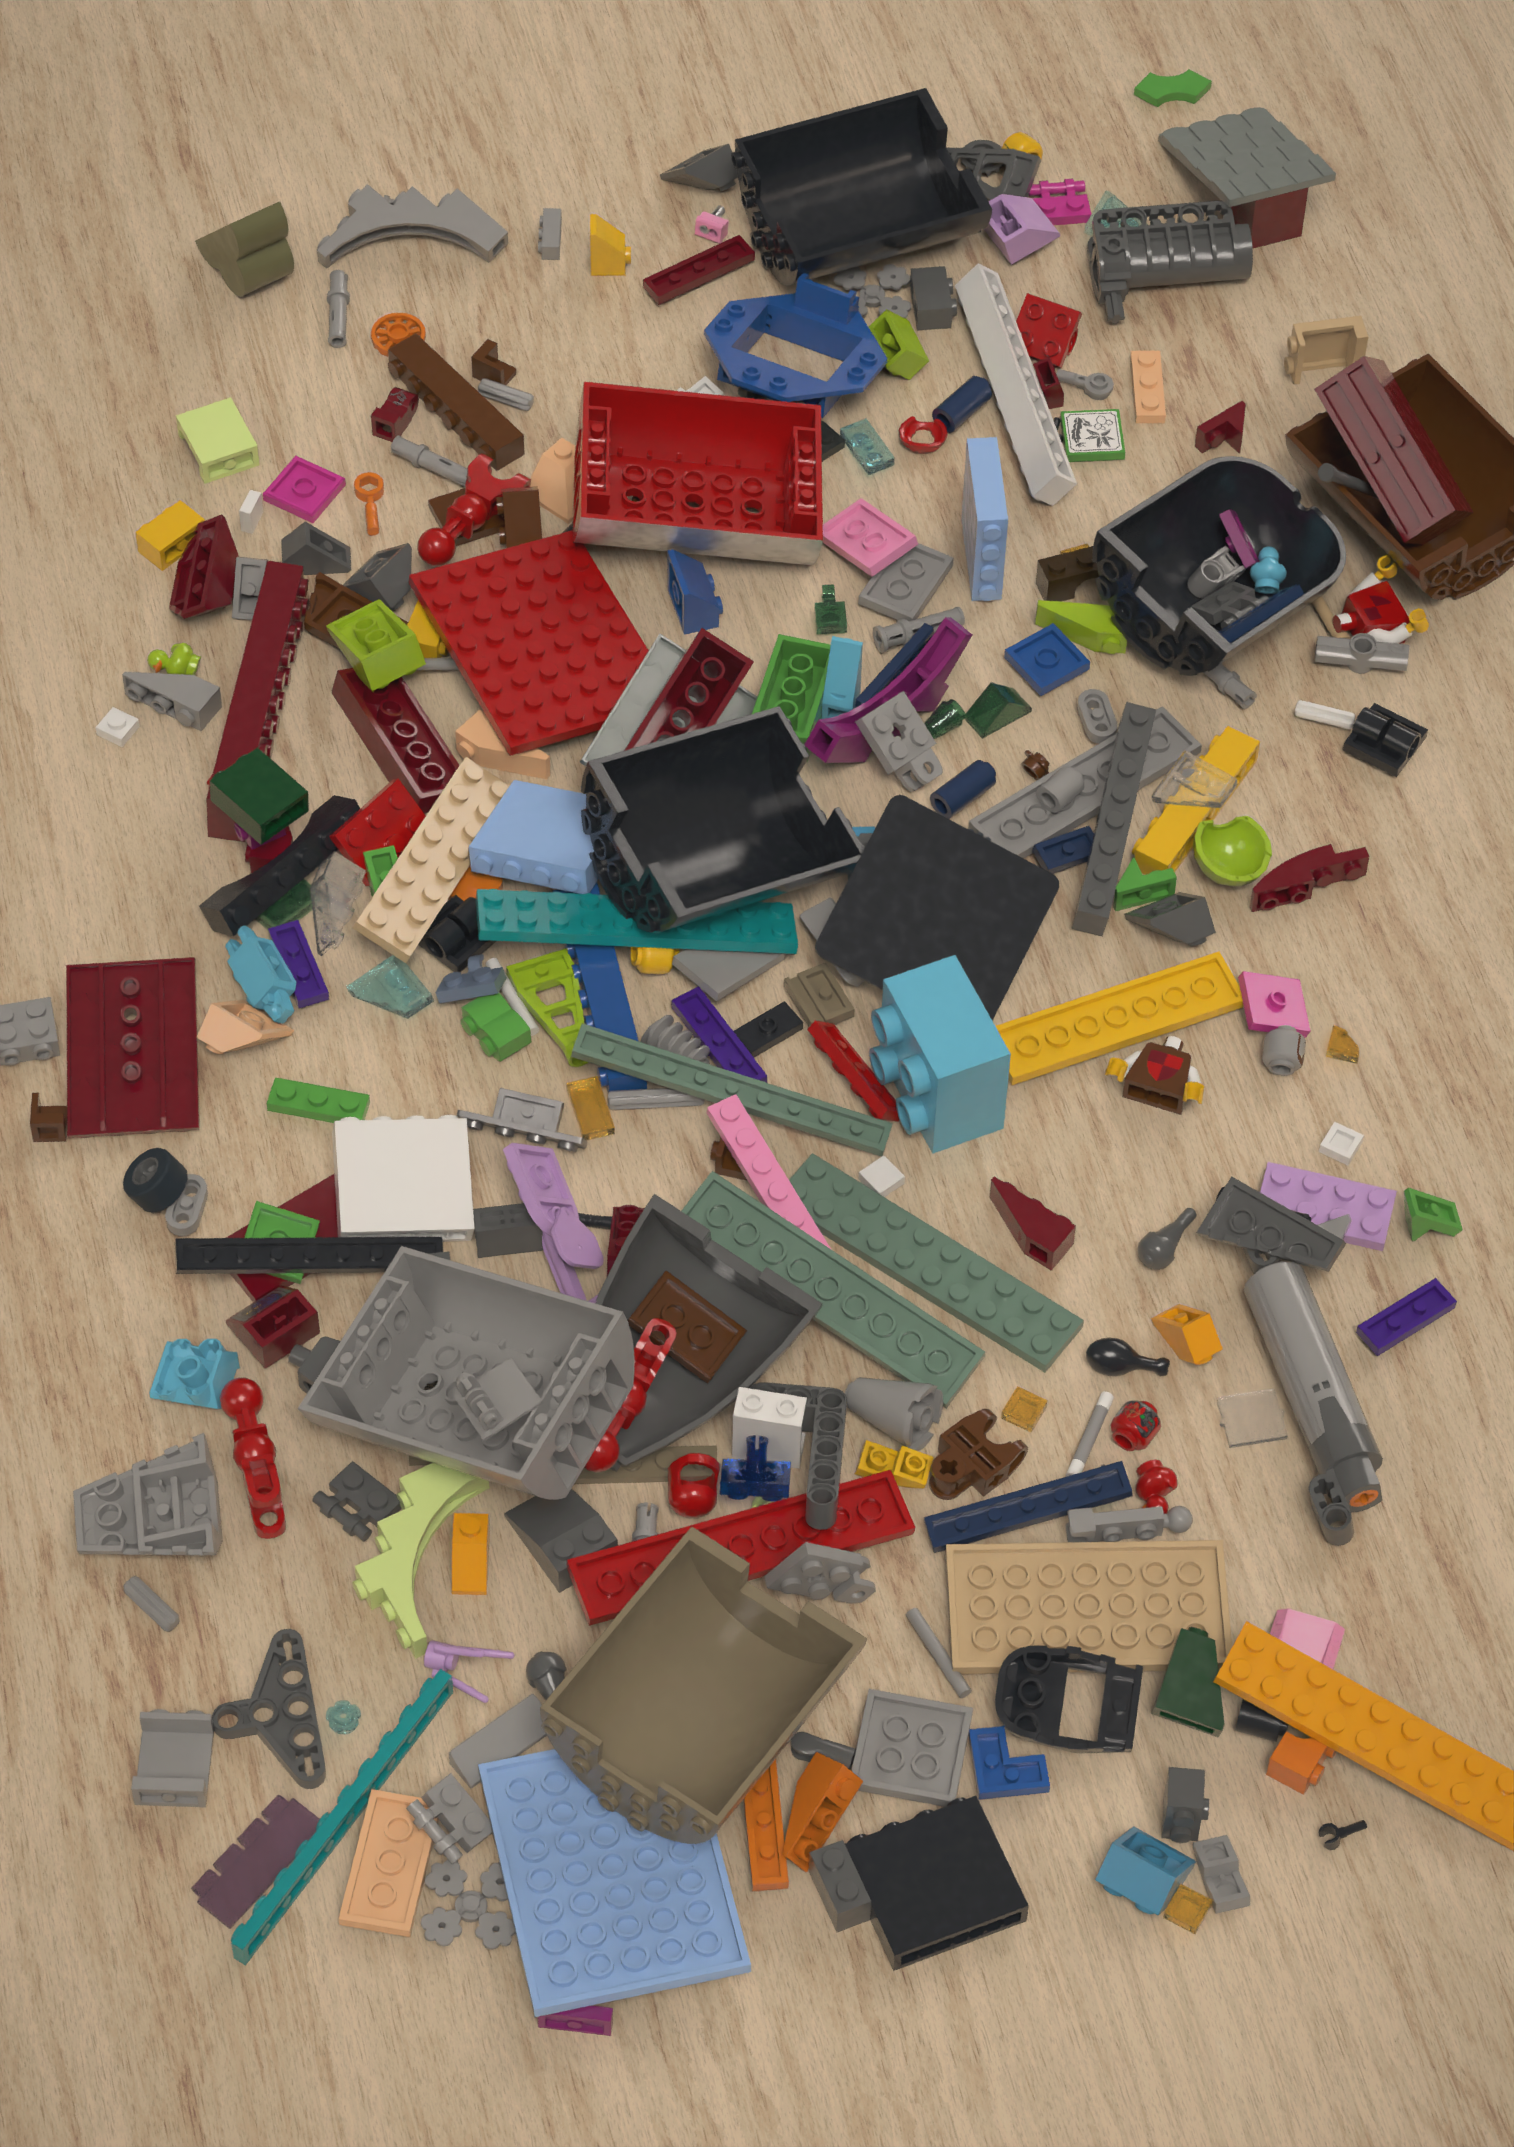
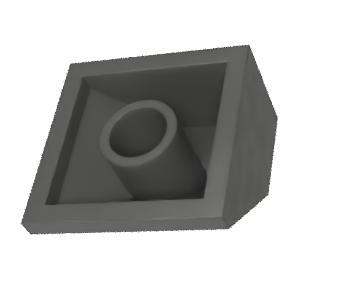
[660,144,738,191]
[343,543,412,611]
[1124,892,1216,946]

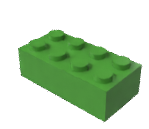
[752,634,831,762]

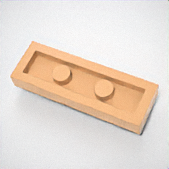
[1130,351,1166,423]

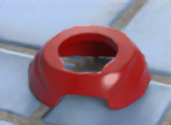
[899,416,948,454]

